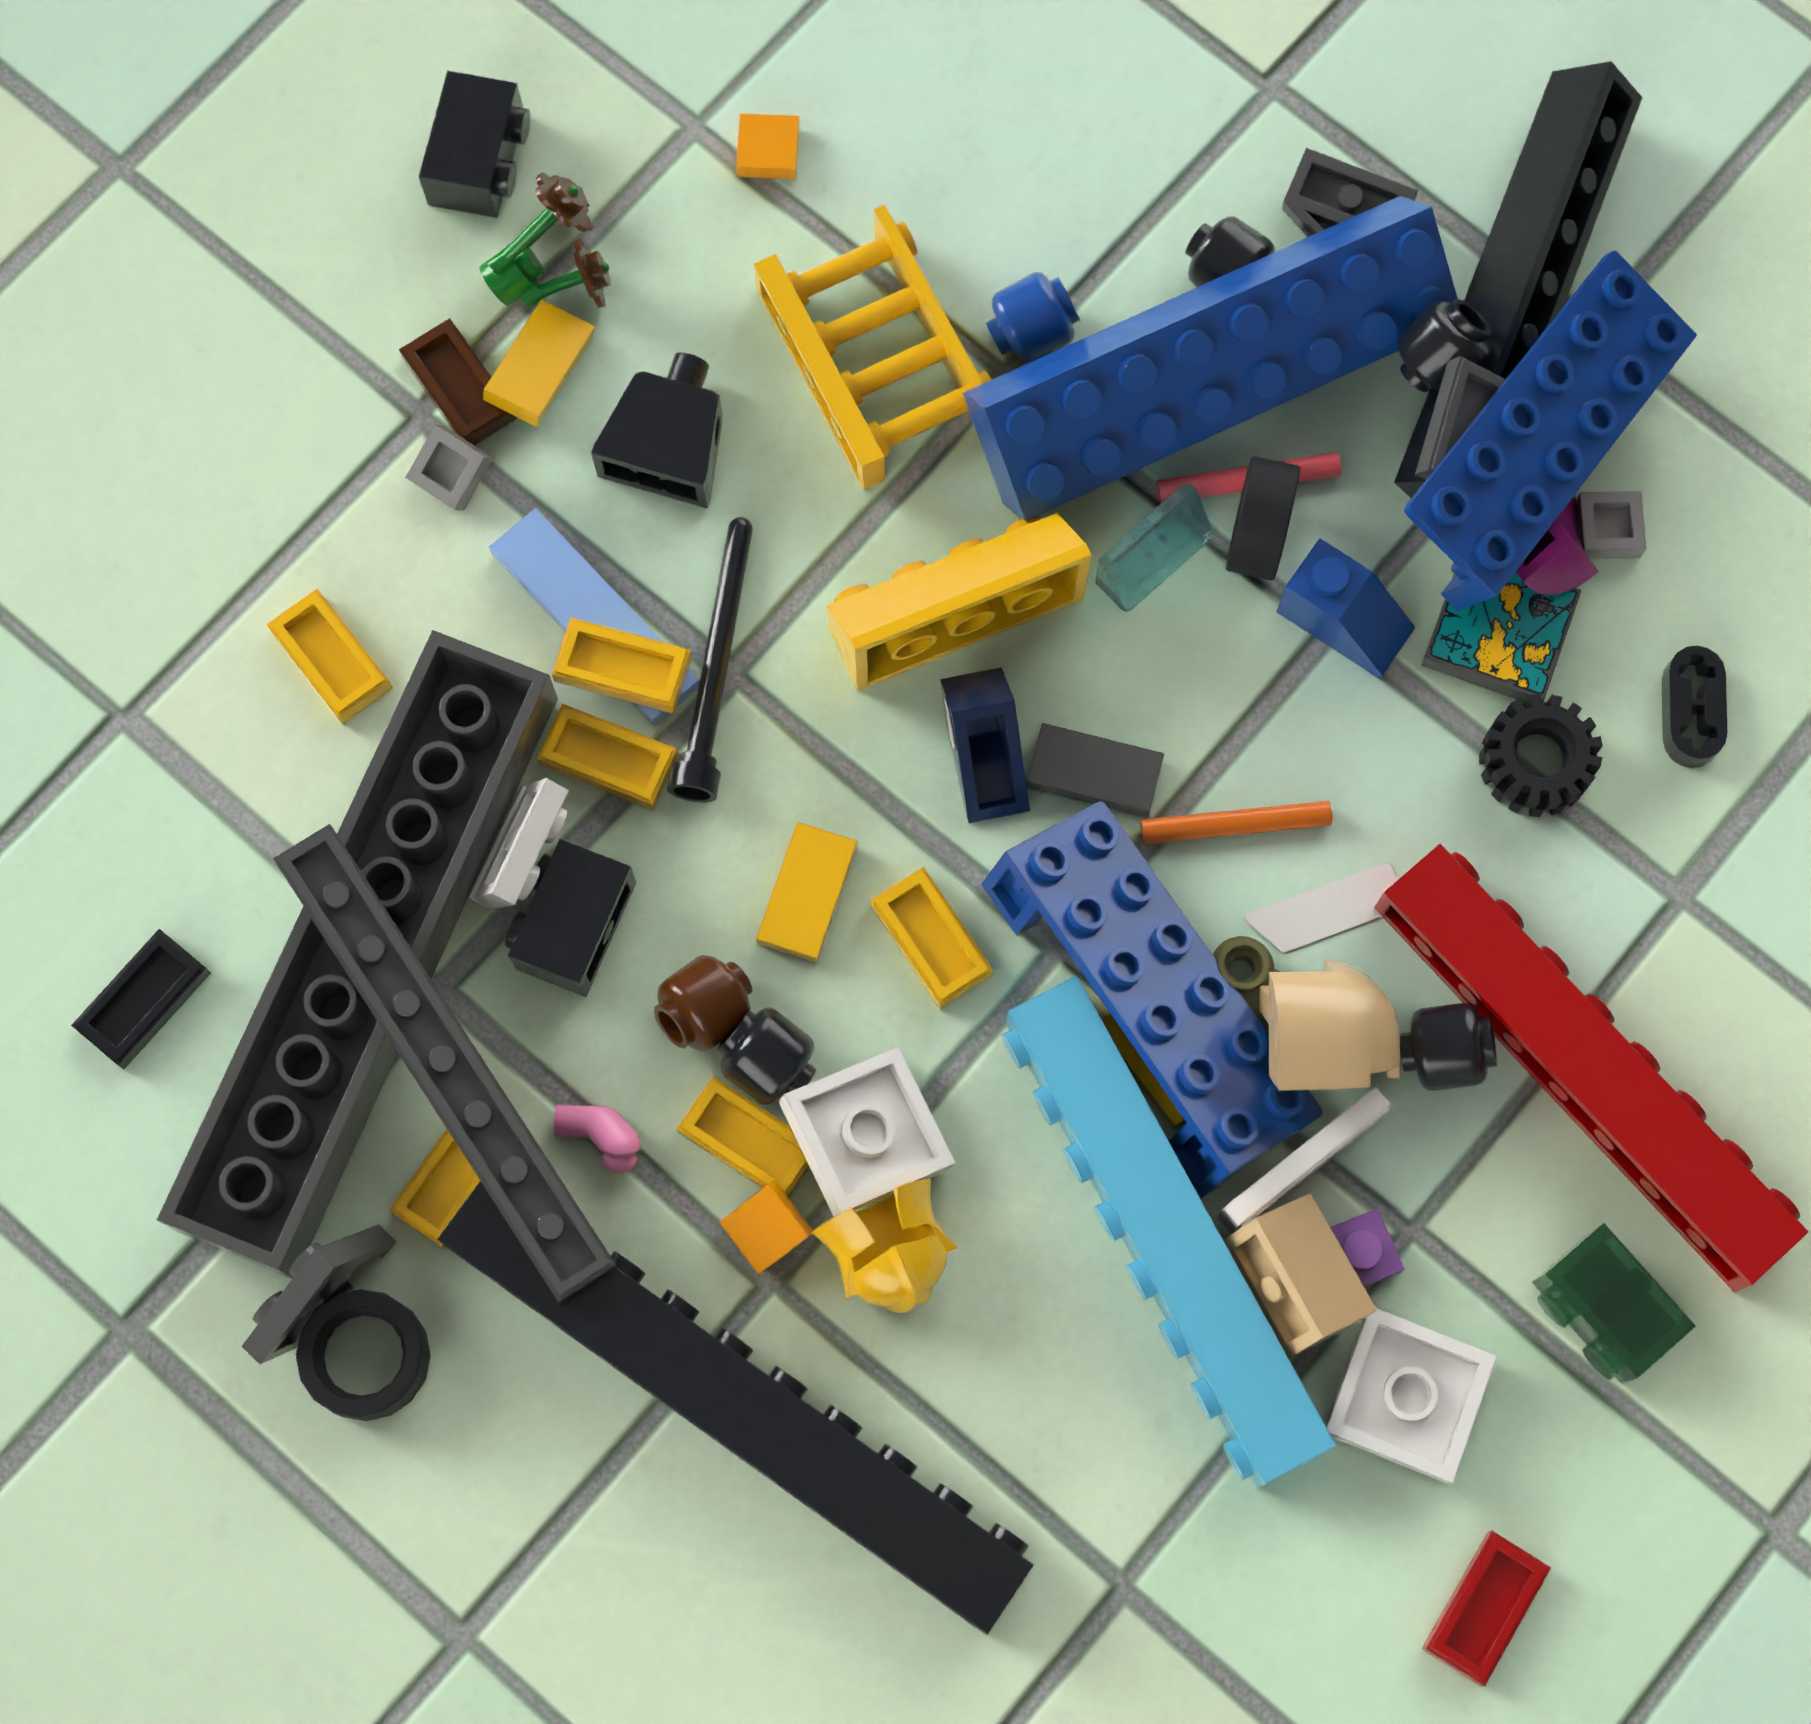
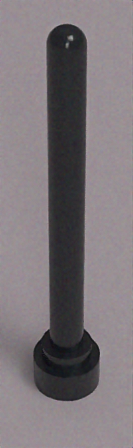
[667,517,753,803]

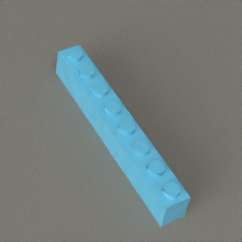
[1002,975,1336,1488]

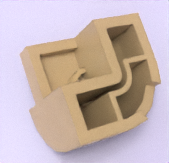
[1259,959,1400,1090]

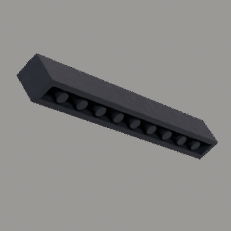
[437,1181,1034,1635]

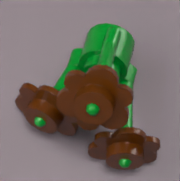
[479,173,611,308]

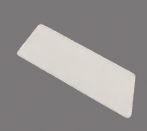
[1244,862,1398,953]

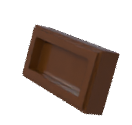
[399,318,518,446]

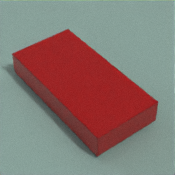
[1422,1531,1551,1687]

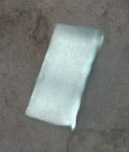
[1095,482,1213,612]

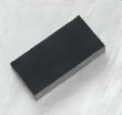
[71,929,211,1070]

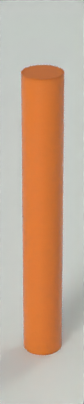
[1140,801,1332,845]

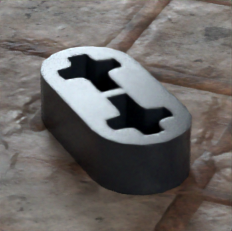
[1662,645,1728,768]

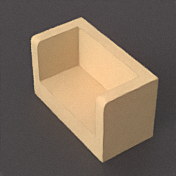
[1223,1193,1377,1359]

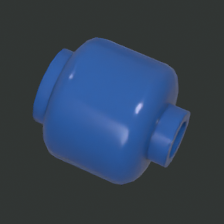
[986,272,1080,363]

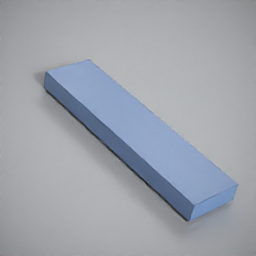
[489,508,700,726]

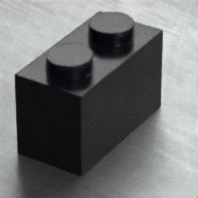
[418,70,530,218]
[505,839,636,997]

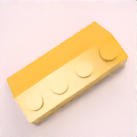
[827,513,1091,691]

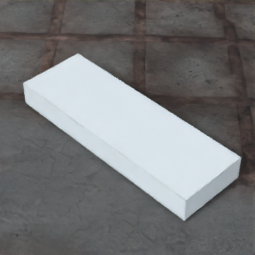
[1217,1086,1391,1235]

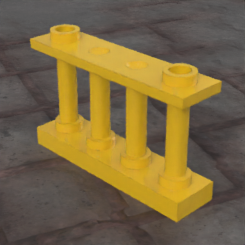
[754,204,992,490]

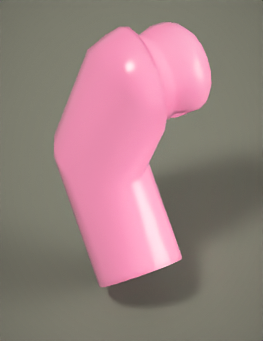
[554,1104,641,1173]

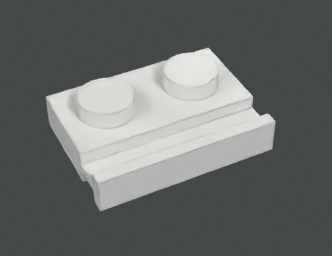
[467,778,569,910]

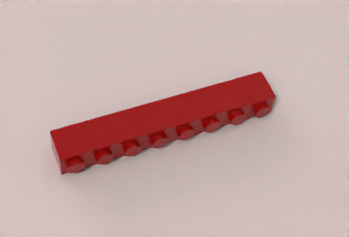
[1374,844,1809,1293]

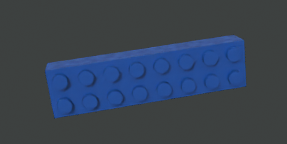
[962,196,1458,521]

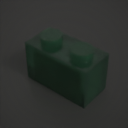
[1532,1223,1696,1384]

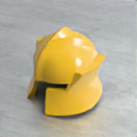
[811,1178,957,1313]

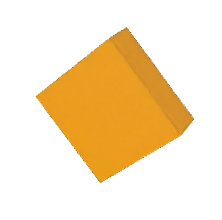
[736,113,800,179]
[719,1180,813,1275]

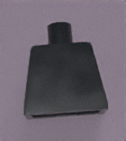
[591,352,723,508]

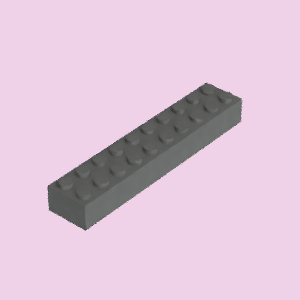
[157,630,558,1279]

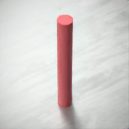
[1156,452,1341,505]

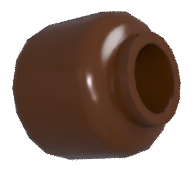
[654,955,752,1052]

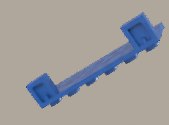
[1404,251,1697,611]
[981,802,1323,1199]

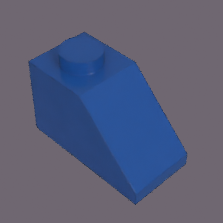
[1276,538,1415,679]

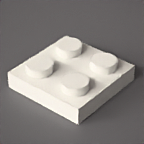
[779,1047,955,1216]
[1325,1308,1497,1484]

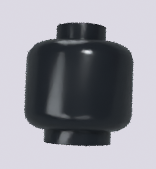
[1185,216,1275,287]
[1398,299,1492,392]
[1400,1003,1497,1091]
[717,1008,816,1105]

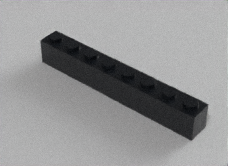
[1394,61,1643,498]

